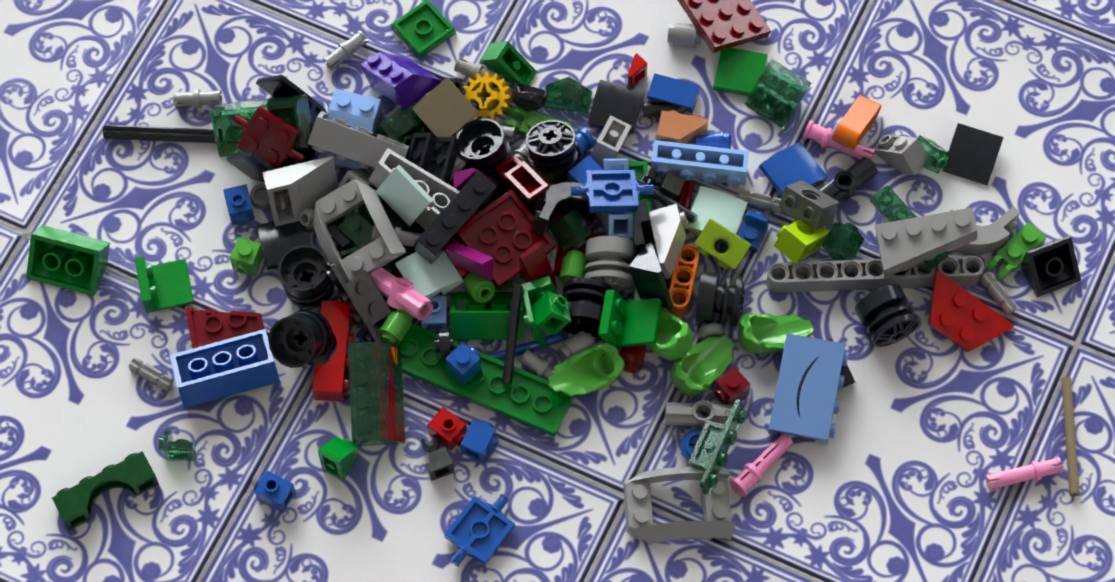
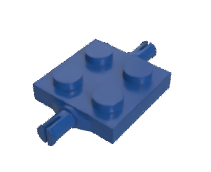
[571,170,654,213]
[444,494,515,567]

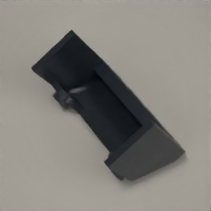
[226,75,327,182]

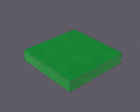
[391,0,456,59]
[713,48,768,98]

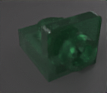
[917,135,951,174]
[159,428,196,461]

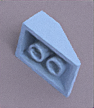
[318,89,383,170]

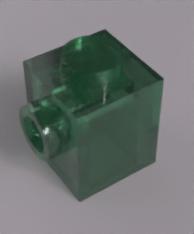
[548,209,592,251]
[822,222,865,260]

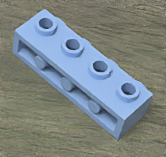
[651,140,749,186]

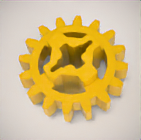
[463,72,513,122]

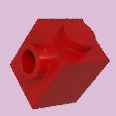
[427,407,467,451]

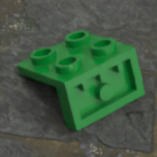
[134,256,194,313]
[521,276,559,349]
[598,290,662,347]

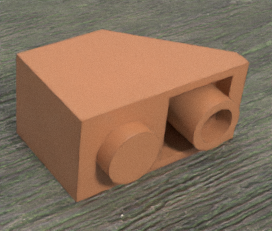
[656,110,708,144]

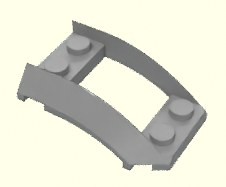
[313,180,407,282]
[623,467,735,545]

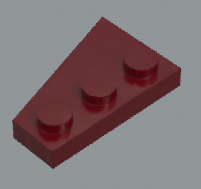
[185,307,264,349]

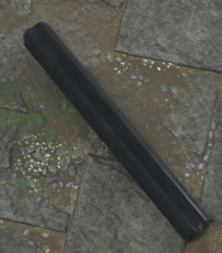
[103,125,220,143]

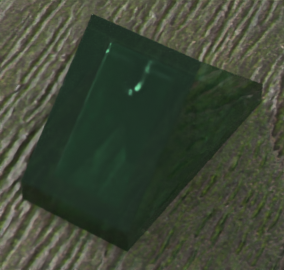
[543,77,592,114]

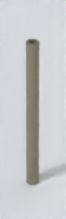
[1061,377,1080,496]

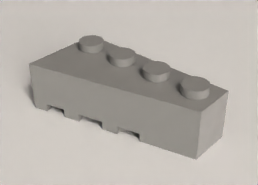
[308,111,409,169]
[369,148,460,230]
[875,207,977,279]

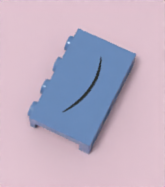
[768,333,849,444]

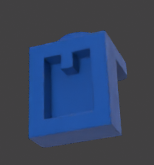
[738,210,769,253]

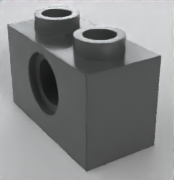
[779,180,840,229]

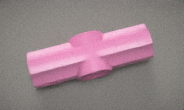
[370,268,433,320]

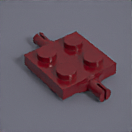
[232,106,306,169]

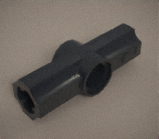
[820,156,878,202]

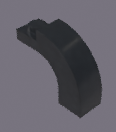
[532,182,597,237]

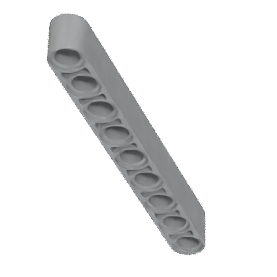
[766,256,984,293]

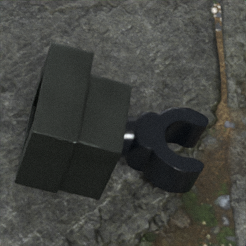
[641,168,686,200]
[421,434,455,481]

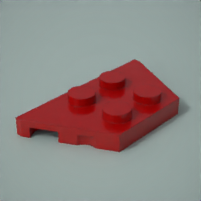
[928,270,1014,352]

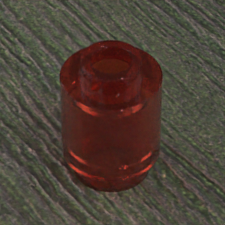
[620,345,646,373]

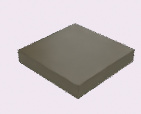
[412,77,479,137]

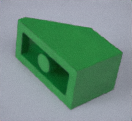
[480,41,537,85]
[318,437,359,481]

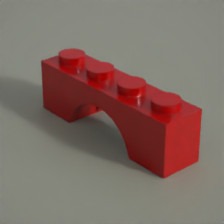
[312,301,355,402]

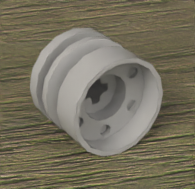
[584,236,636,291]

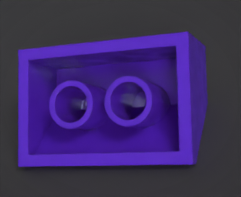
[360,52,441,109]

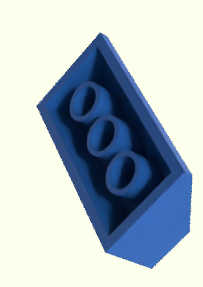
[170,329,280,408]

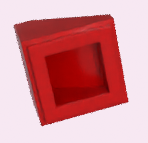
[628,53,648,87]

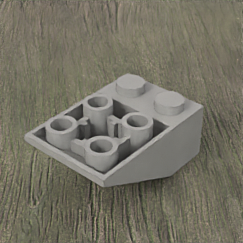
[262,155,339,227]

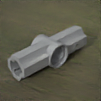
[665,400,741,429]

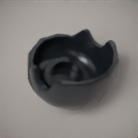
[512,83,548,111]

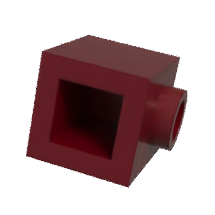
[714,366,751,405]

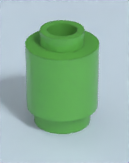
[559,250,587,285]
[464,272,495,303]
[379,309,413,345]

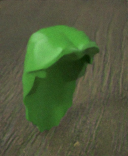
[647,308,694,361]
[738,312,814,354]
[670,335,735,397]
[548,343,625,397]

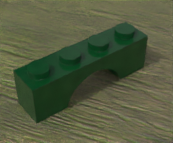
[52,451,159,531]

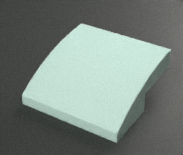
[376,165,433,227]
[685,186,748,245]
[395,251,464,299]

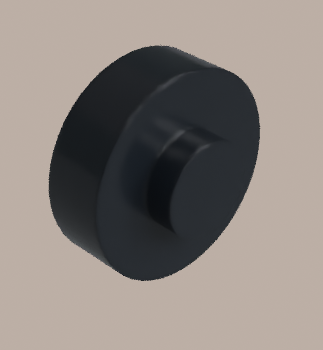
[434,328,453,361]

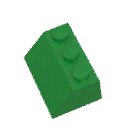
[26,225,110,296]
[450,292,525,342]

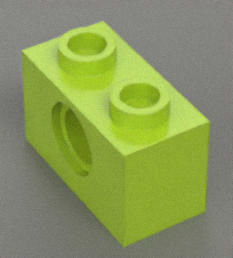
[694,218,751,270]
[774,218,830,264]

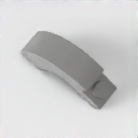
[950,206,1020,255]

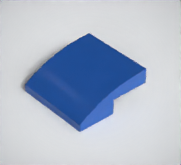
[759,142,828,196]

